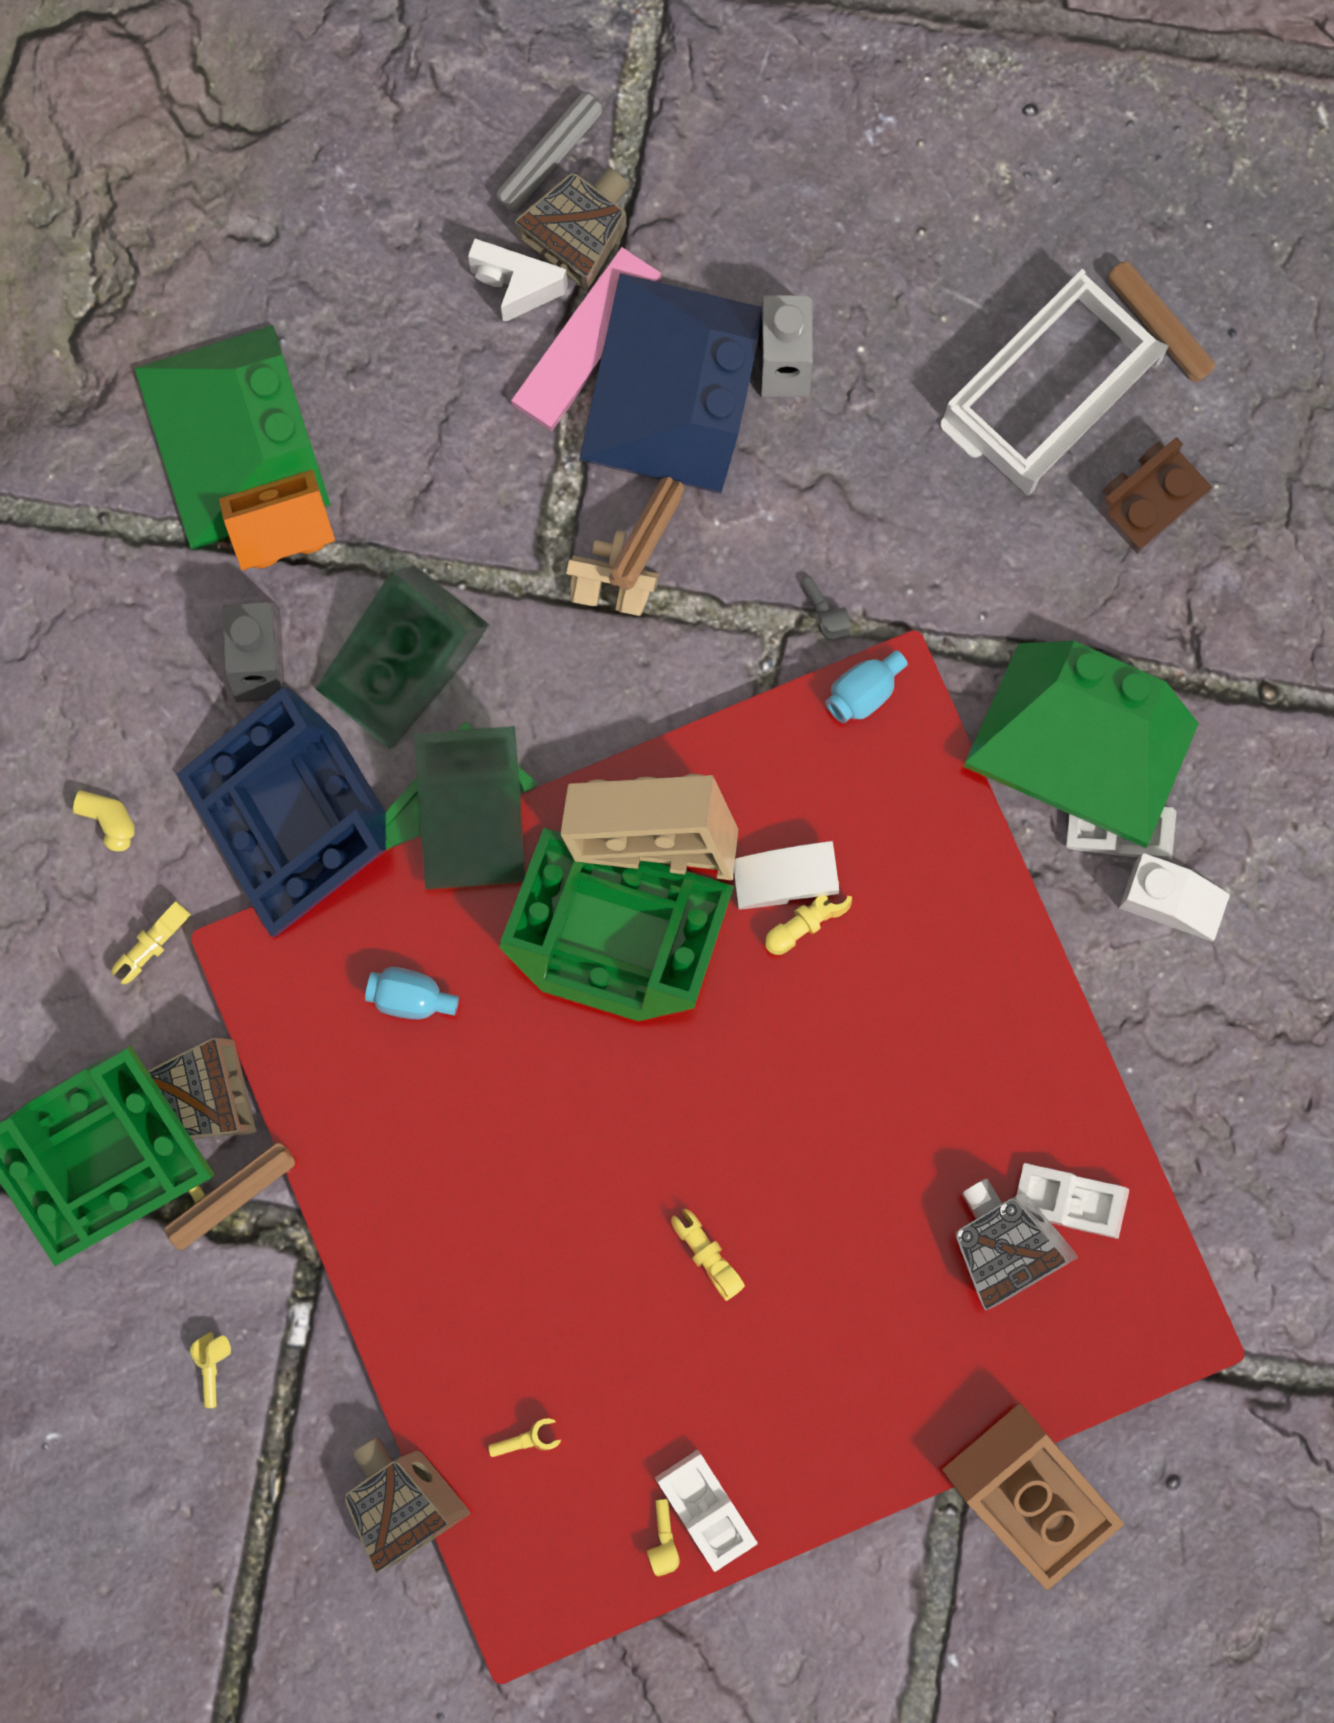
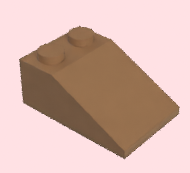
[942,1403,1125,1591]

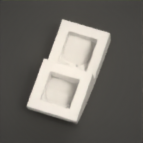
[1066,807,1177,860]
[734,841,839,910]
[1016,1163,1129,1239]
[655,1450,758,1572]

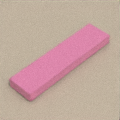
[511,247,661,432]

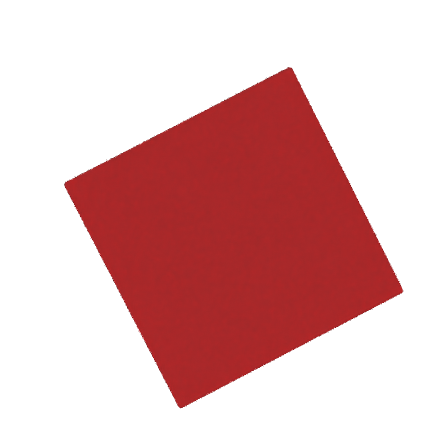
[191,630,1245,1684]

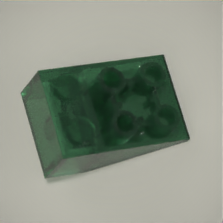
[413,726,525,890]

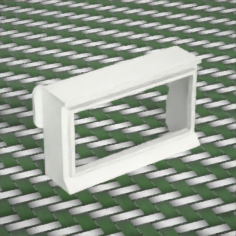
[941,269,1169,496]

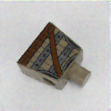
[515,168,629,293]
[148,1038,256,1140]
[345,1438,471,1573]

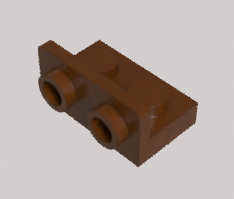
[1098,437,1212,554]

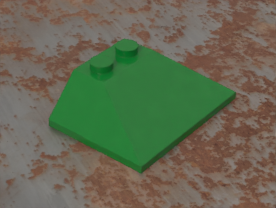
[134,325,331,550]
[963,641,1199,848]
[499,828,734,1021]
[0,1045,215,1266]

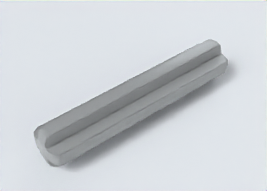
[496,92,602,212]

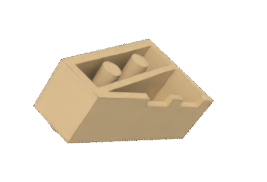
[561,774,739,880]

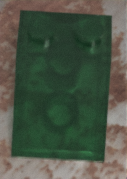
[315,565,490,749]

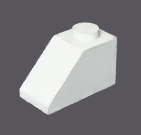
[1119,853,1230,942]

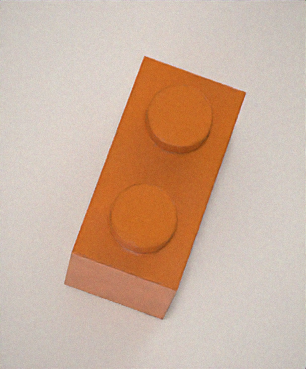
[219,469,336,571]

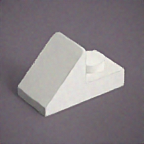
[468,239,568,321]

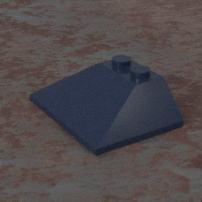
[579,273,761,494]
[177,687,386,937]

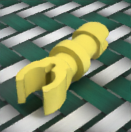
[765,881,852,955]
[111,901,191,984]
[671,1209,745,1301]

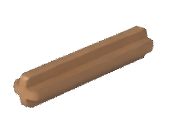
[1107,261,1215,383]
[609,477,685,590]
[164,1142,296,1250]

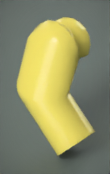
[73,790,135,852]

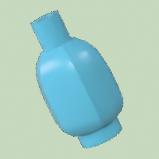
[825,650,908,723]
[365,967,459,1020]

